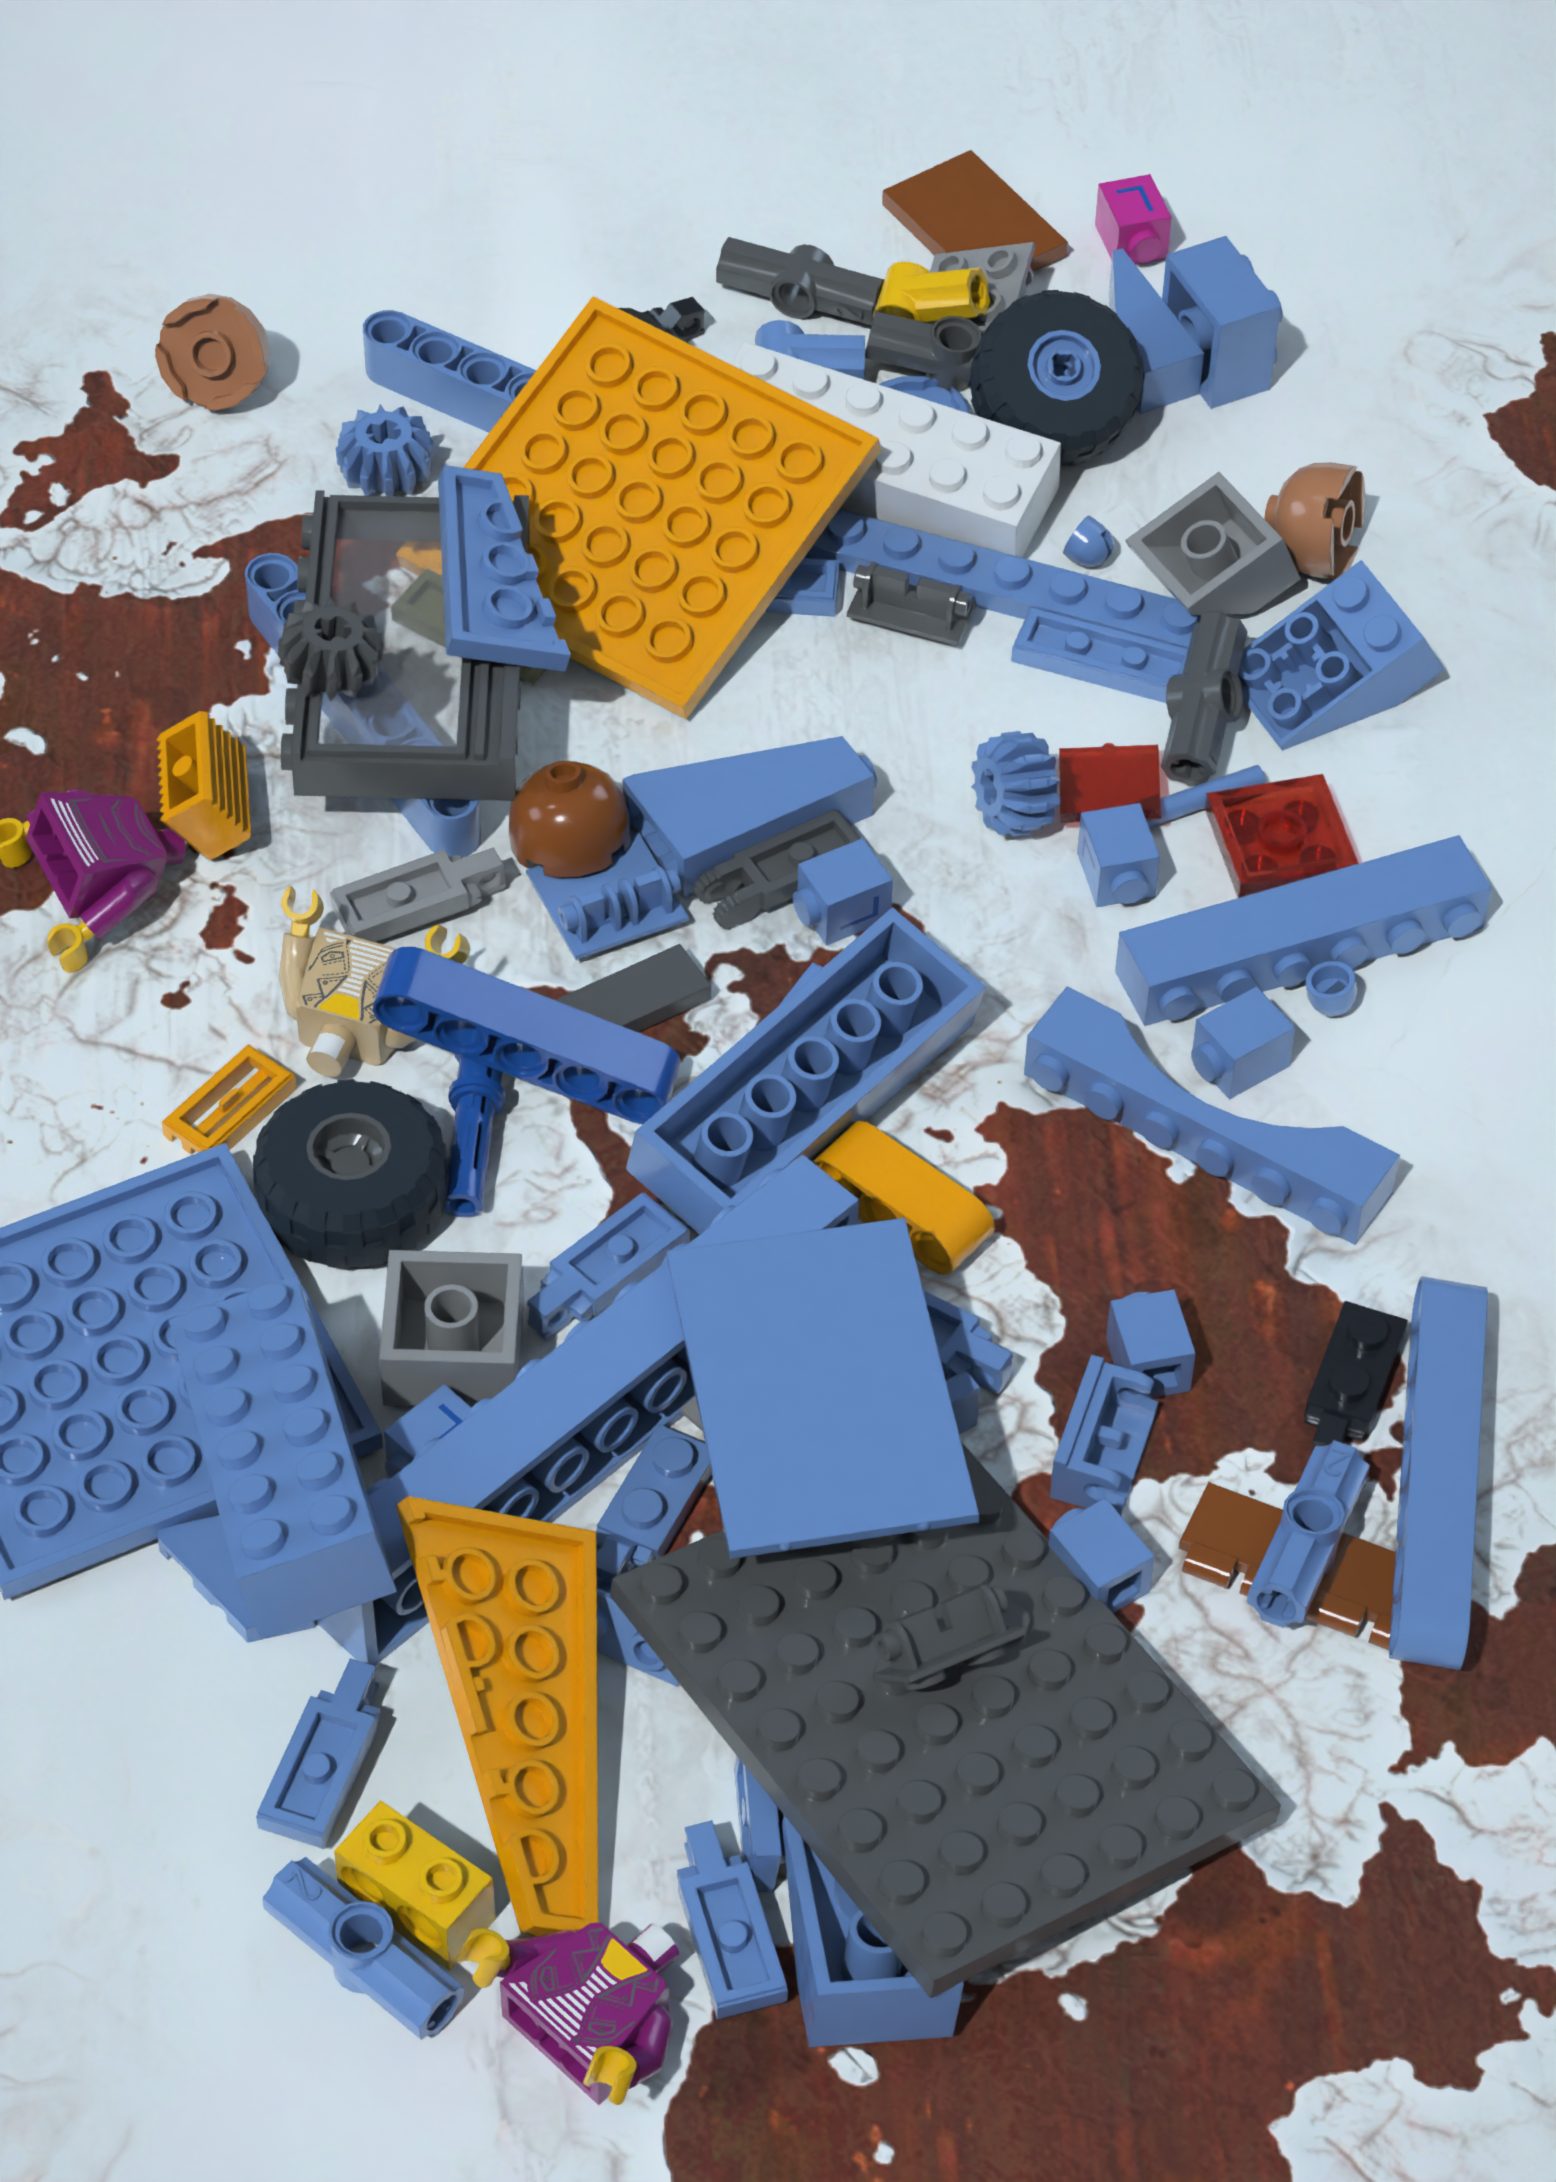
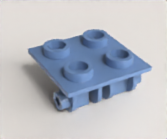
[526,832,689,960]

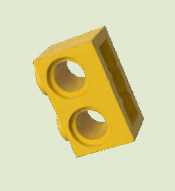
[334,1800,496,1971]

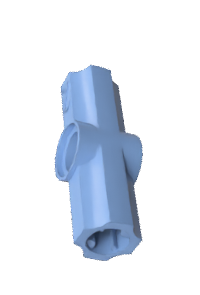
[1247,1440,1370,1628]
[262,1857,464,2040]

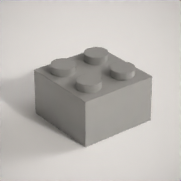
[379,1250,524,1408]

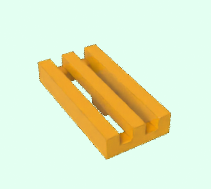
[161,1044,297,1155]

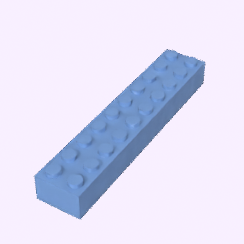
[315,1154,859,1666]

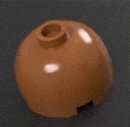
[509,761,631,878]

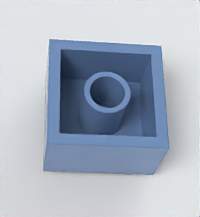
[1162,236,1283,409]

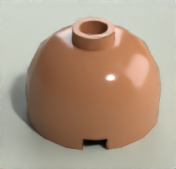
[1264,462,1365,580]

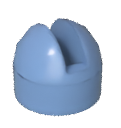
[1063,515,1114,568]
[1305,961,1357,1017]

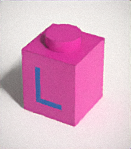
[1095,174,1172,265]

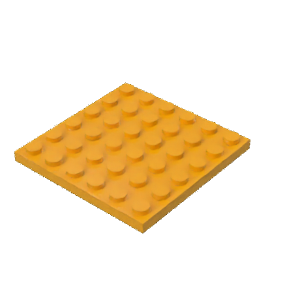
[396,296,881,719]

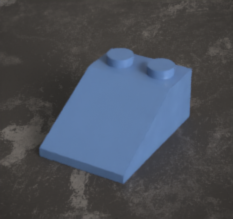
[782,1816,964,2047]

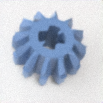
[336,404,434,496]
[971,731,1061,836]

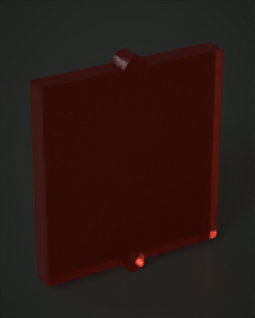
[1059,743,1161,823]

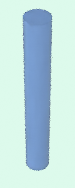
[1141,765,1266,828]

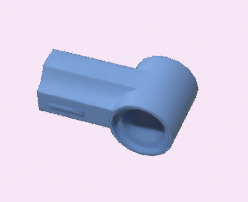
[755,320,865,380]

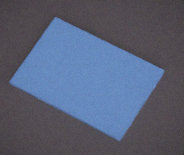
[667,1218,979,1559]

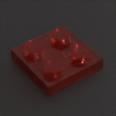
[1205,774,1359,898]

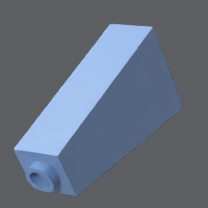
[623,736,877,899]

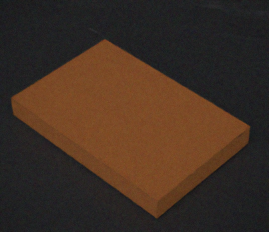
[882,150,1068,272]

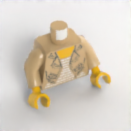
[279,886,471,1077]

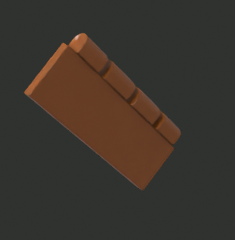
[1178,1482,1395,1650]

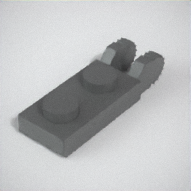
[693,809,861,929]

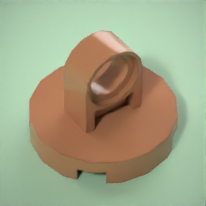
[155,294,270,411]

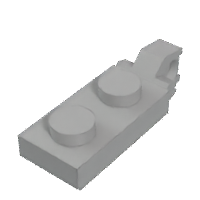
[330,847,506,942]

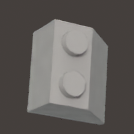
[1125,472,1301,615]

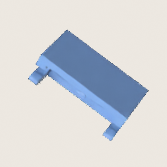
[1049,1354,1159,1516]

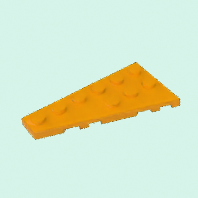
[395,1496,598,1936]

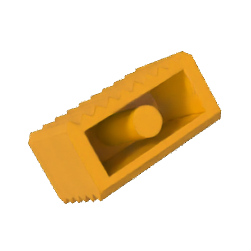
[156,711,251,860]

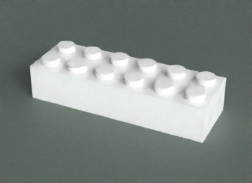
[730,341,1061,558]

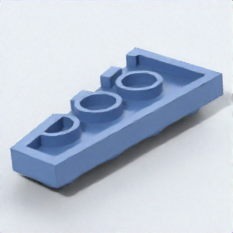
[438,465,571,672]

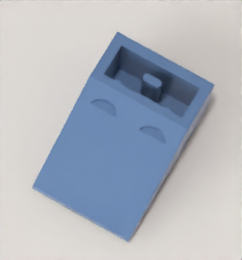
[1238,560,1445,751]

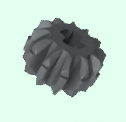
[278,597,384,702]

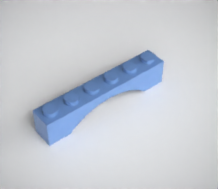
[1024,986,1400,1245]

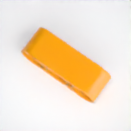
[812,1120,995,1275]

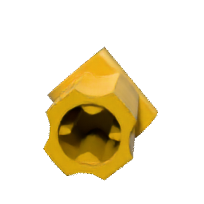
[873,261,990,322]

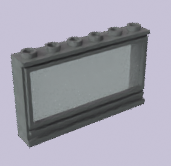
[281,490,530,801]

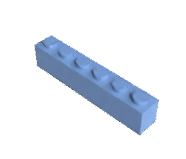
[1115,835,1491,1026]

